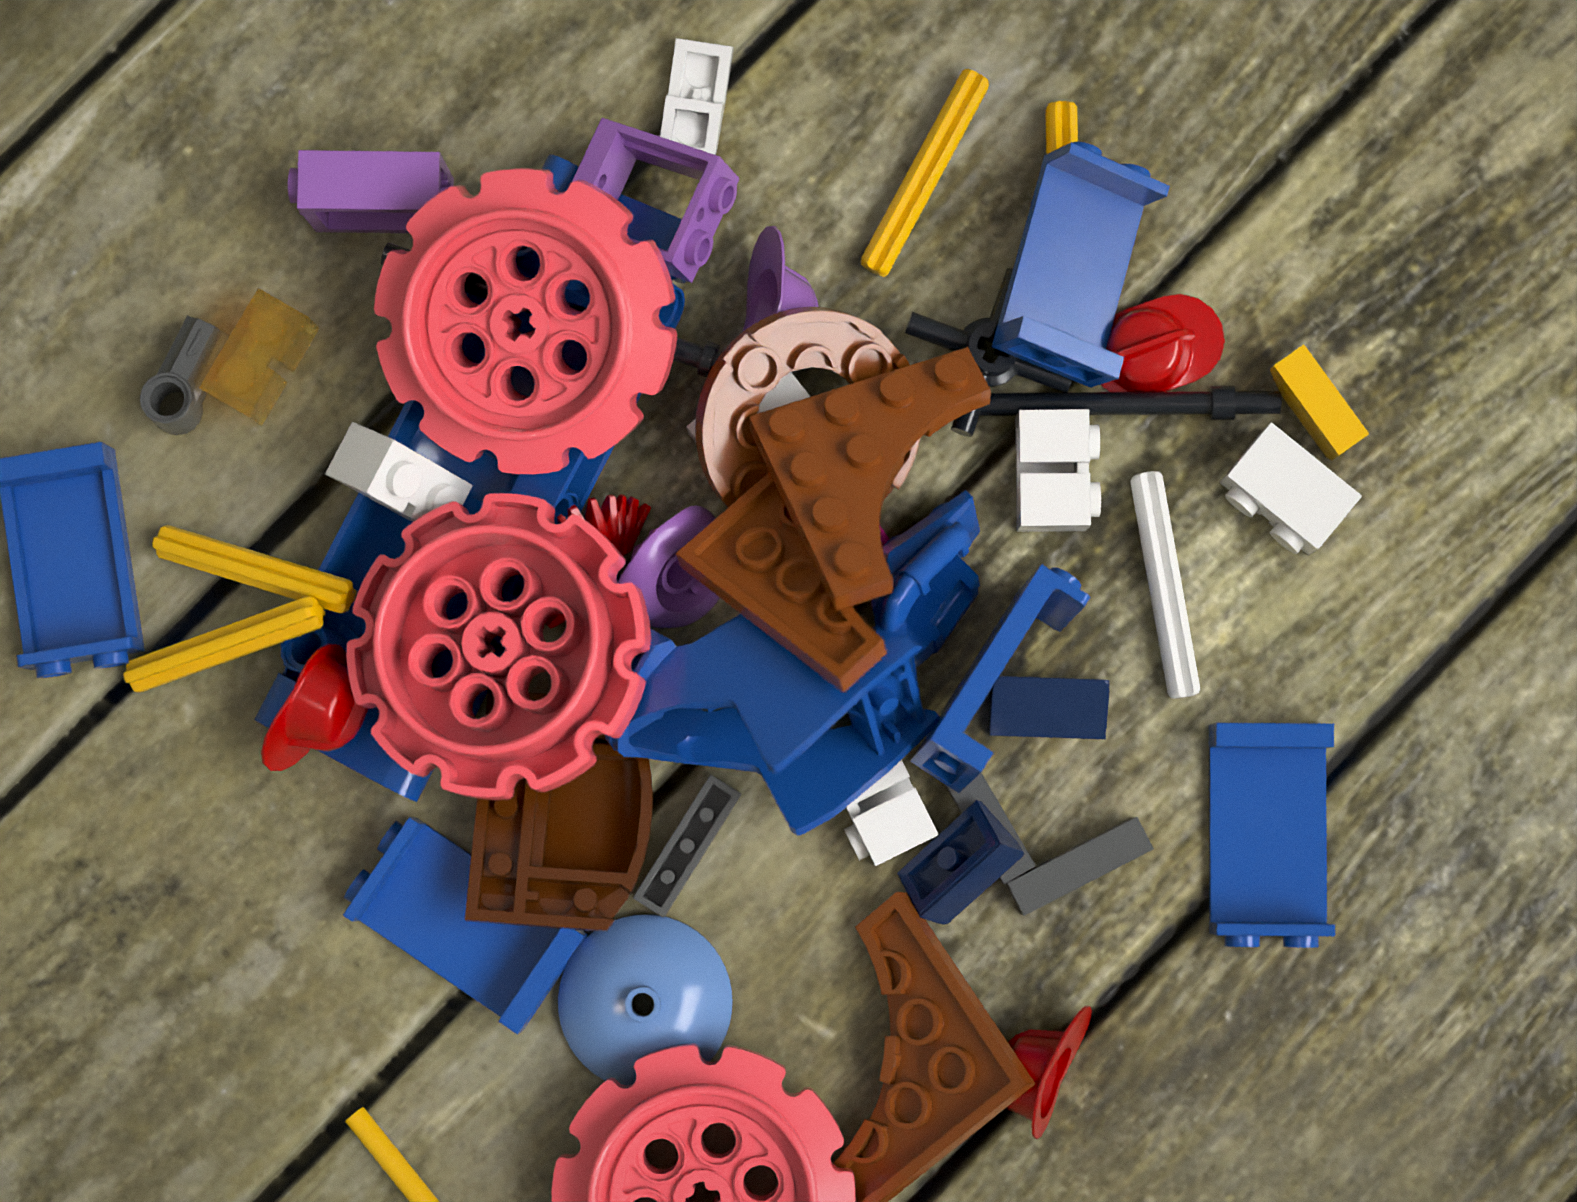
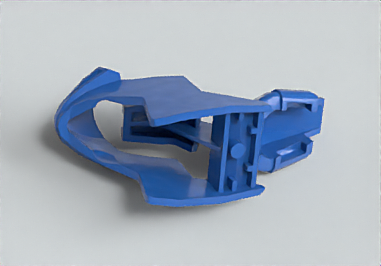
[604,490,980,836]

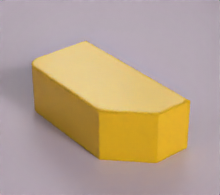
[1270,344,1369,461]

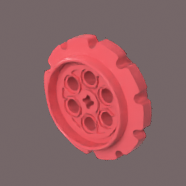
[374,168,677,474]
[347,493,651,800]
[552,1043,855,1202]

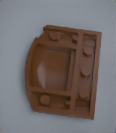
[465,690,653,932]

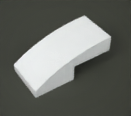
[660,38,734,155]

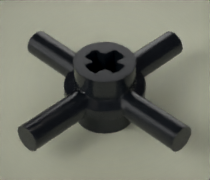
[905,268,1072,437]

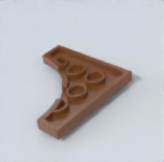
[749,347,991,611]
[676,472,887,693]
[833,891,1035,1202]

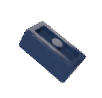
[989,676,1110,740]
[897,800,1024,925]

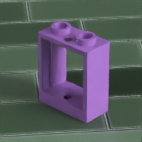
[572,118,740,283]
[288,150,454,233]

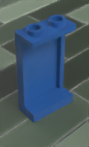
[0,442,145,678]
[910,564,1090,793]

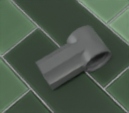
[140,316,235,435]

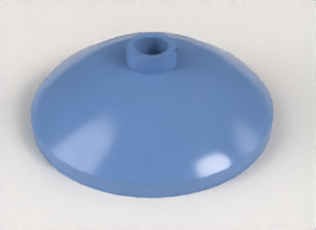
[558,914,733,1085]

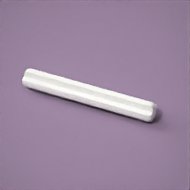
[1130,471,1200,699]

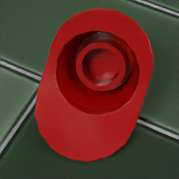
[1101,294,1225,392]
[261,644,368,771]
[1007,1005,1092,1139]

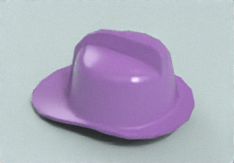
[743,226,818,331]

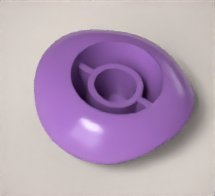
[617,506,720,628]

